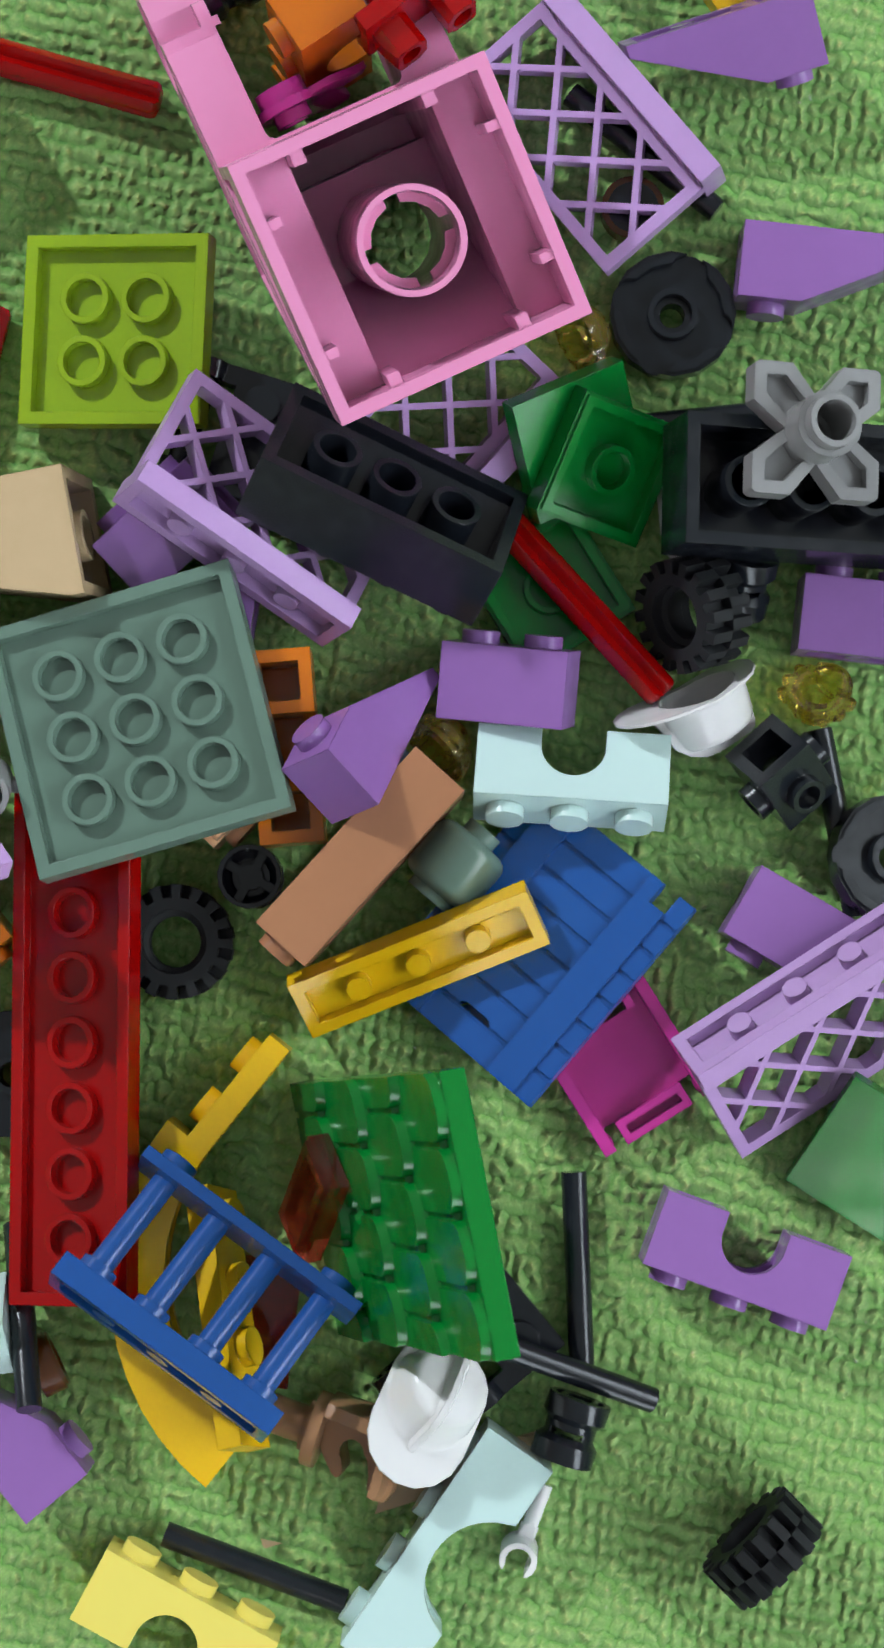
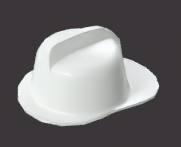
[613,659,756,757]
[367,1346,488,1489]

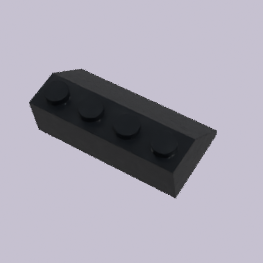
[235,382,529,626]

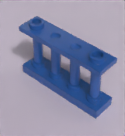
[48,1145,363,1443]

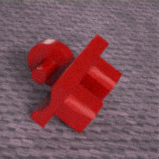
[354,0,476,71]

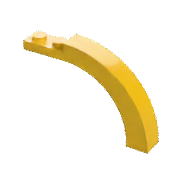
[114,1033,293,1488]

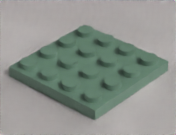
[0,558,297,884]

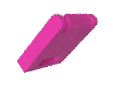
[556,976,704,1158]

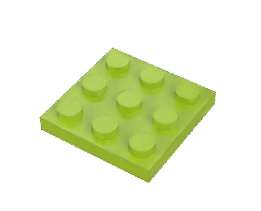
[18,233,216,429]

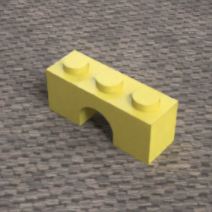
[69,1535,283,1648]

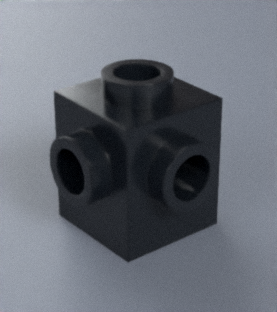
[725,713,838,831]

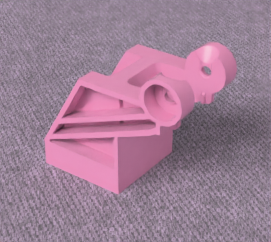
[136,0,593,426]

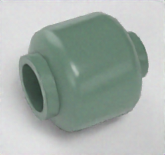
[408,817,503,912]

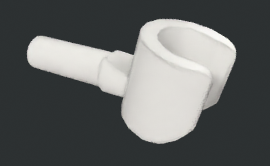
[499,1484,552,1578]

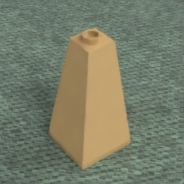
[0,463,112,603]

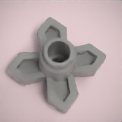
[743,359,881,506]

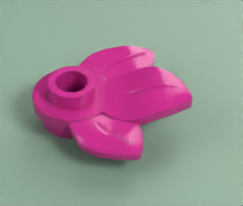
[254,61,366,132]

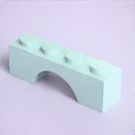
[338,1417,553,1648]

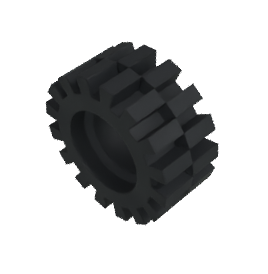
[635,556,752,675]
[140,884,235,1000]
[702,1486,823,1610]

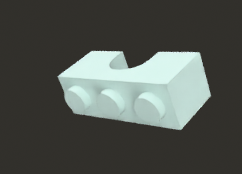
[473,723,672,836]

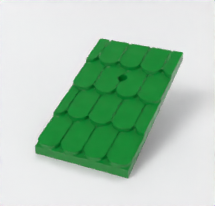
[290,1067,521,1362]

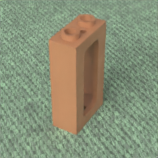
[256,746,465,967]

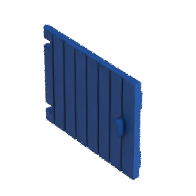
[407,823,696,1108]

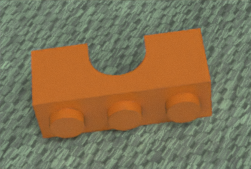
[262,0,373,88]
[256,646,328,848]

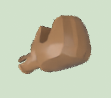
[271,1390,398,1503]

